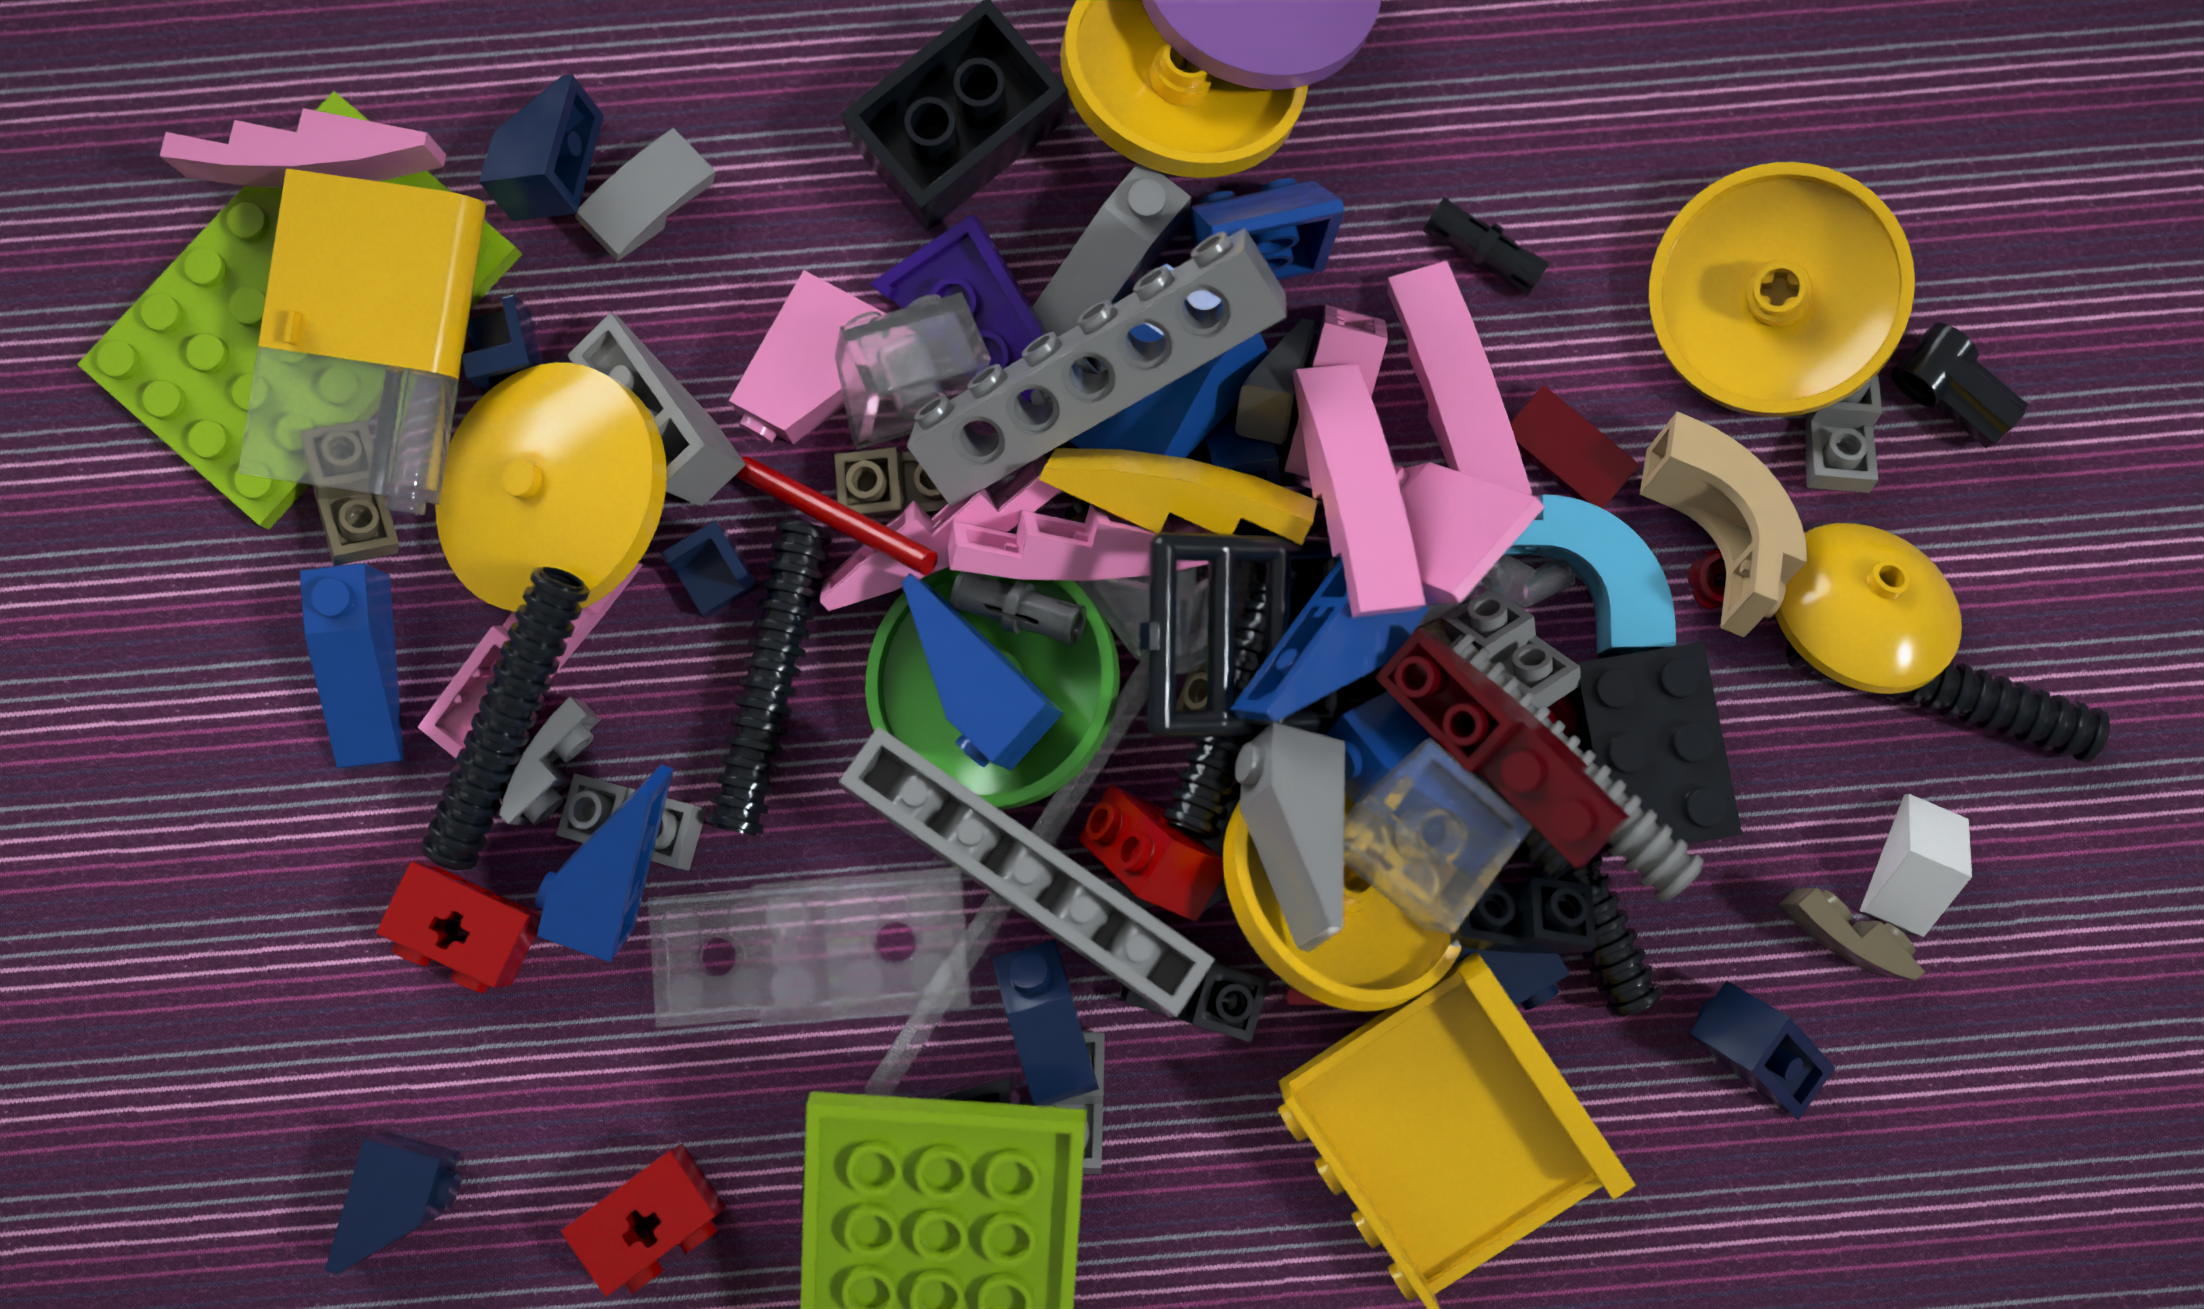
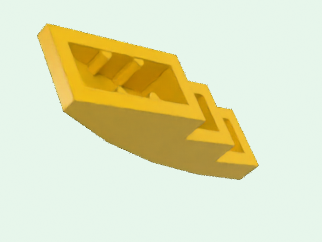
[1039,448,1318,545]

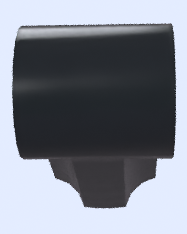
[1891,322,2028,448]

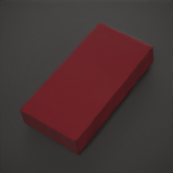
[1510,384,1640,509]

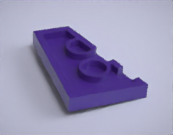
[870,214,1048,403]

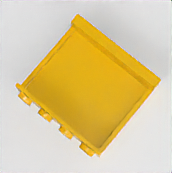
[1277,951,1636,1309]

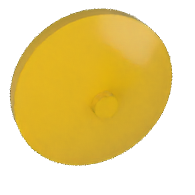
[1060,0,1308,178]
[1649,162,1915,417]
[435,362,667,613]
[1223,791,1466,1011]

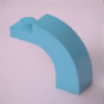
[1502,494,1676,655]

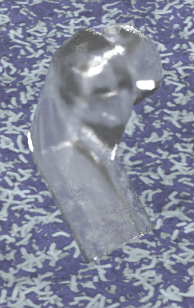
[1480,555,1575,607]

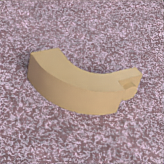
[1640,411,1807,637]

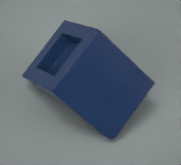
[462,293,542,394]
[661,520,760,618]

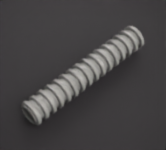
[1449,633,1703,902]

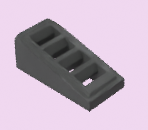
[1235,318,1316,445]

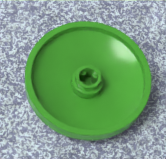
[865,566,1120,810]

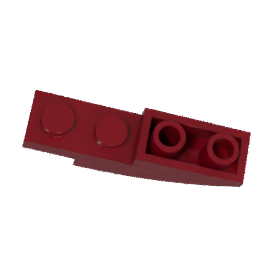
[1374,628,1631,869]

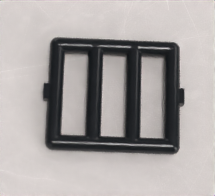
[1139,533,1345,738]

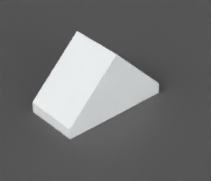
[1859,794,1972,937]

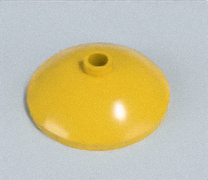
[1775,523,1962,694]

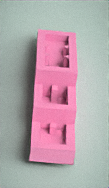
[160,108,447,187]
[1388,261,1532,496]
[1292,364,1426,618]
[820,455,1062,611]
[947,503,1216,581]
[418,562,643,758]

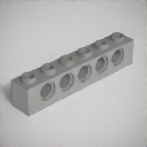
[907,228,1286,507]
[839,726,1215,1017]

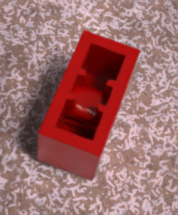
[1078,784,1224,922]
[376,861,542,993]
[560,1143,727,1297]

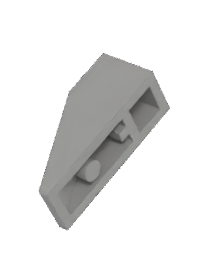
[1033,163,1191,337]
[567,312,746,507]
[1235,722,1345,952]

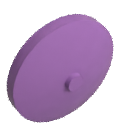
[1142,0,1381,90]

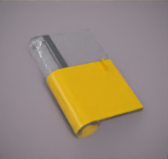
[238,168,486,515]

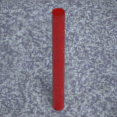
[736,456,938,575]

